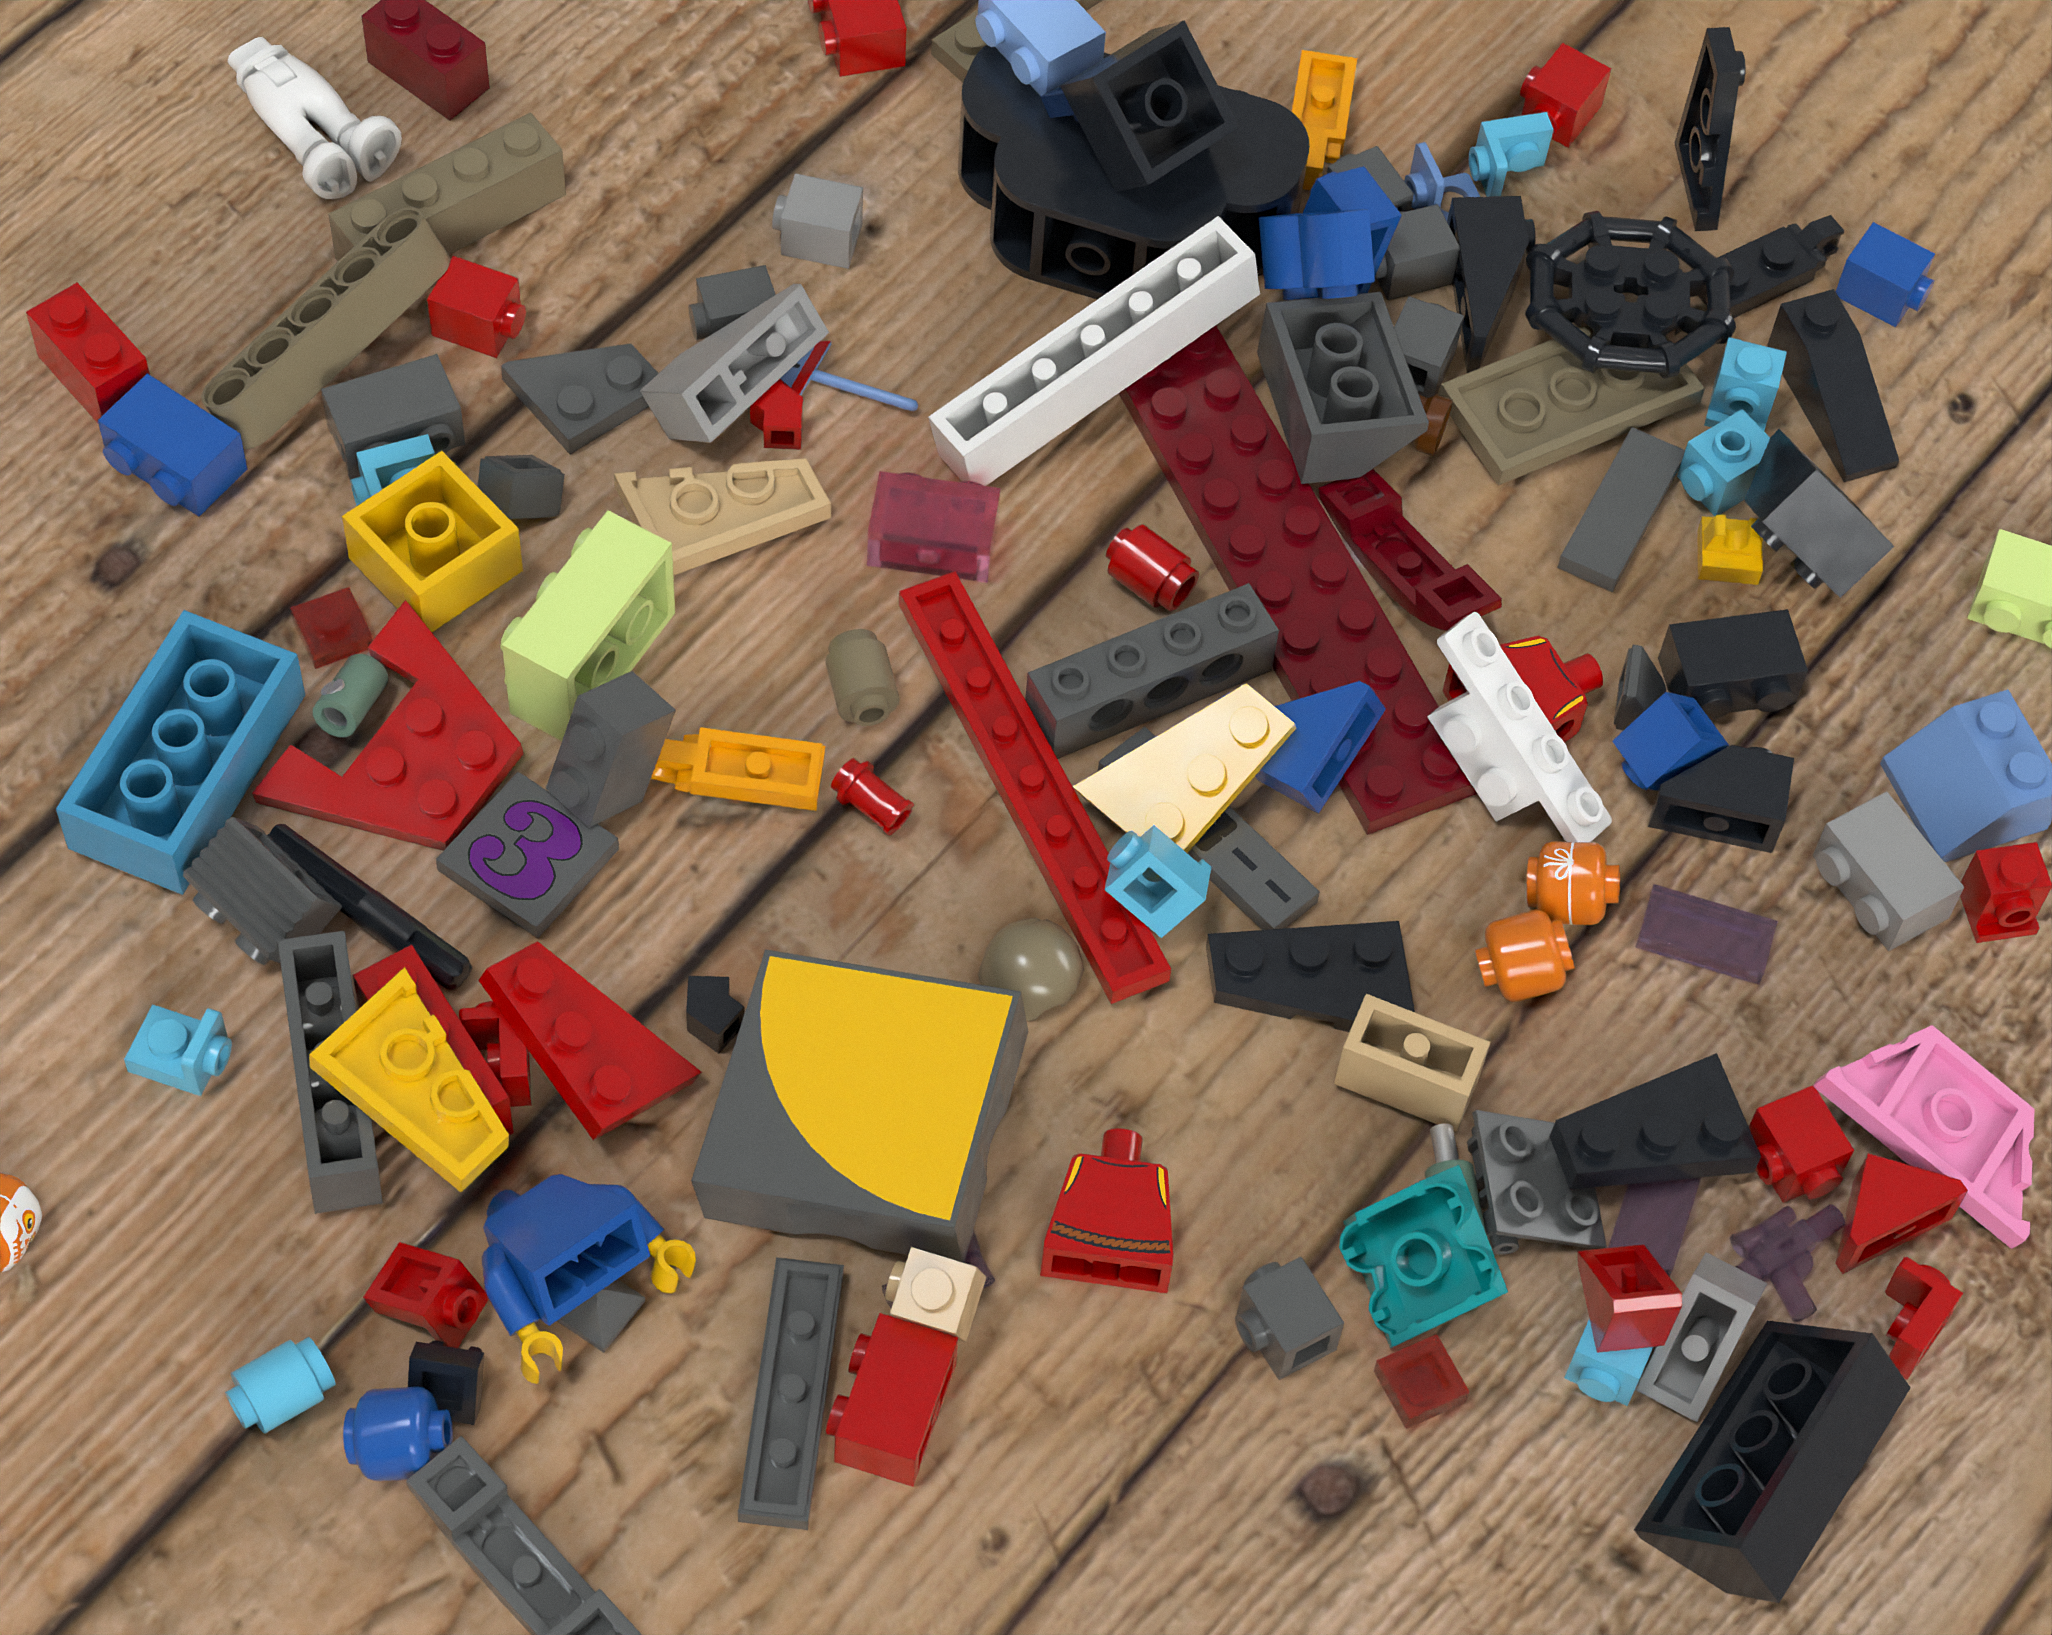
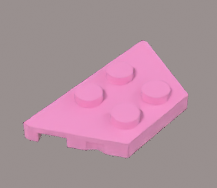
[1813,1025,2035,1249]

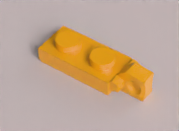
[1292,50,1358,190]
[651,727,826,811]

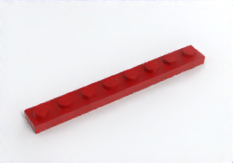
[899,571,1171,1004]

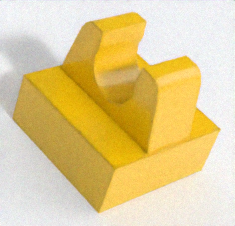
[1697,515,1763,585]

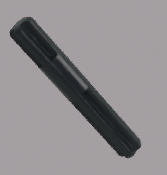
[268,824,472,990]

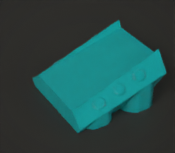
[1339,1165,1508,1348]

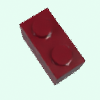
[361,0,490,121]

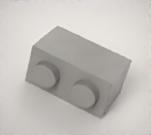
[1813,791,1964,951]

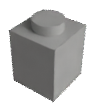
[772,173,863,269]

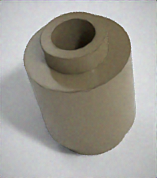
[826,629,900,726]

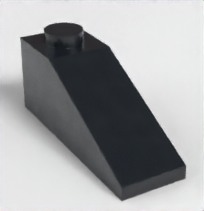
[1447,196,1536,373]
[1767,289,1899,482]

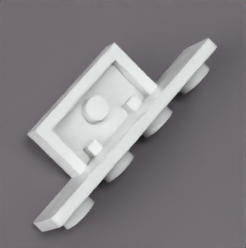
[1427,612,1612,842]

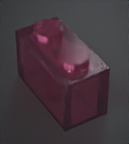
[867,471,1001,583]

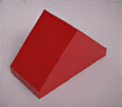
[1835,1153,1968,1274]
[1577,1244,1682,1353]

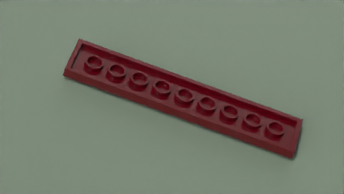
[1118,325,1477,835]

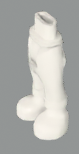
[228,37,402,199]

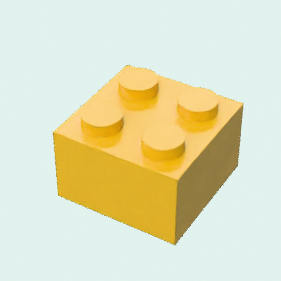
[342,451,523,632]

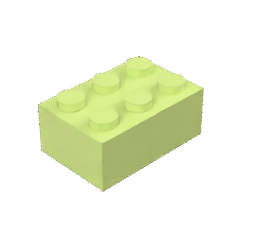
[500,510,675,741]

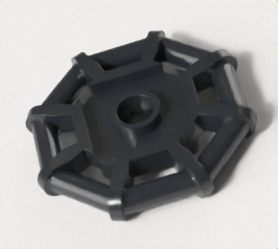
[1525,211,1736,379]

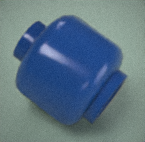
[343,1387,453,1481]

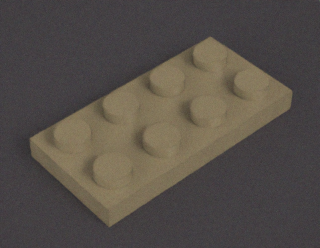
[1439,325,1705,486]

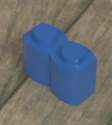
[1259,209,1375,300]

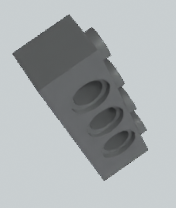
[1025,583,1279,759]
[278,931,383,1214]

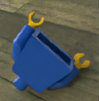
[482,1174,696,1384]

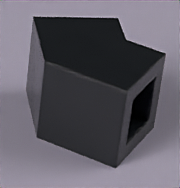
[686,976,745,1054]

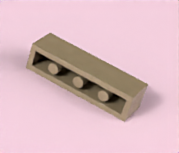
[328,112,566,261]

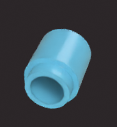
[225,1337,336,1434]

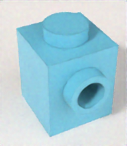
[1677,409,1770,516]

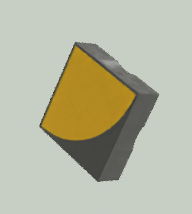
[691,949,1029,1263]

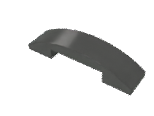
[406,1436,642,1635]

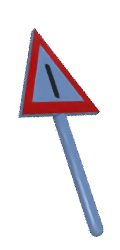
[779,341,918,411]

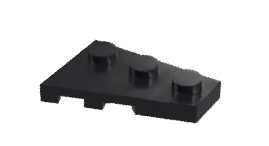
[1549,1053,1761,1190]

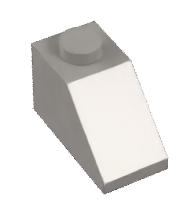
[1635,1252,1767,1422]

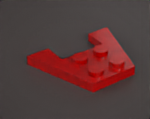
[252,600,524,851]

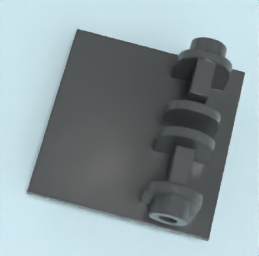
[1467,1110,1607,1255]

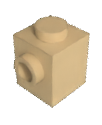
[885,1247,986,1342]

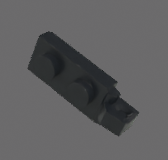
[1691,215,1845,318]

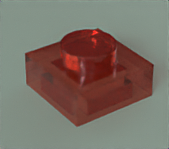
[290,587,373,669]
[1374,1334,1470,1429]

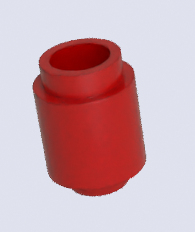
[1106,524,1199,612]

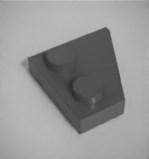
[501,343,659,454]

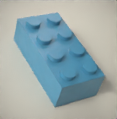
[56,610,305,895]

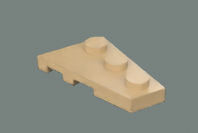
[614,458,831,576]

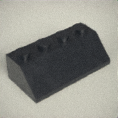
[1634,1320,1911,1603]

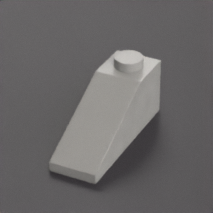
[640,284,829,443]

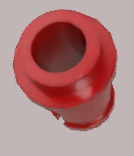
[831,758,914,836]

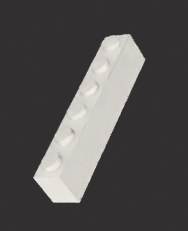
[928,216,1260,494]

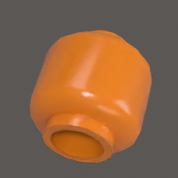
[1475,910,1575,1002]

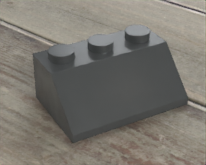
[1257,292,1429,484]

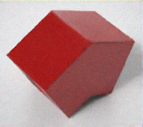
[750,380,803,450]

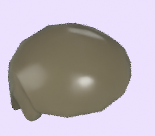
[978,917,1084,1021]

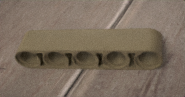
[201,207,450,449]

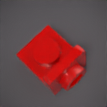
[459,1001,532,1107]
[363,1242,488,1348]
[1885,1257,1963,1380]

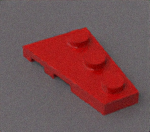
[478,941,702,1141]

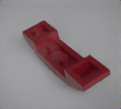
[1319,469,1502,631]

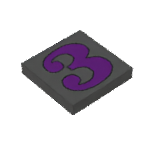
[436,772,619,938]

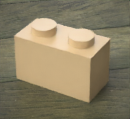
[1334,994,1491,1132]

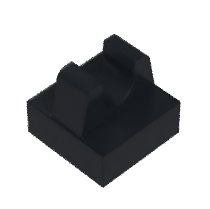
[408,1340,484,1425]

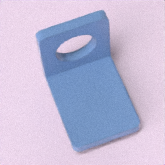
[1404,142,1480,221]

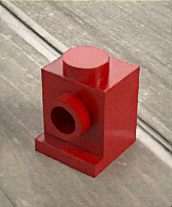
[1960,842,2052,943]

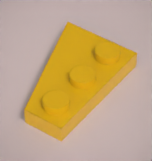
[309,967,509,1192]

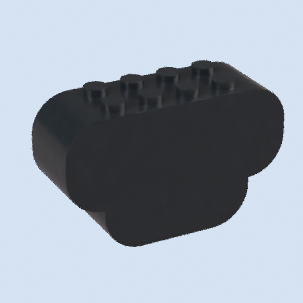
[958,45,1310,299]

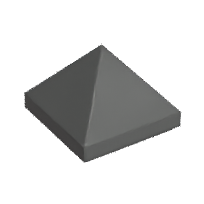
[557,1279,645,1353]

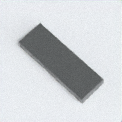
[1557,427,1685,592]

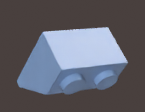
[1880,689,2052,862]

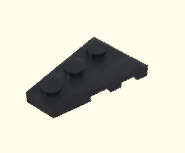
[1674,27,1746,231]
[1206,921,1415,1032]

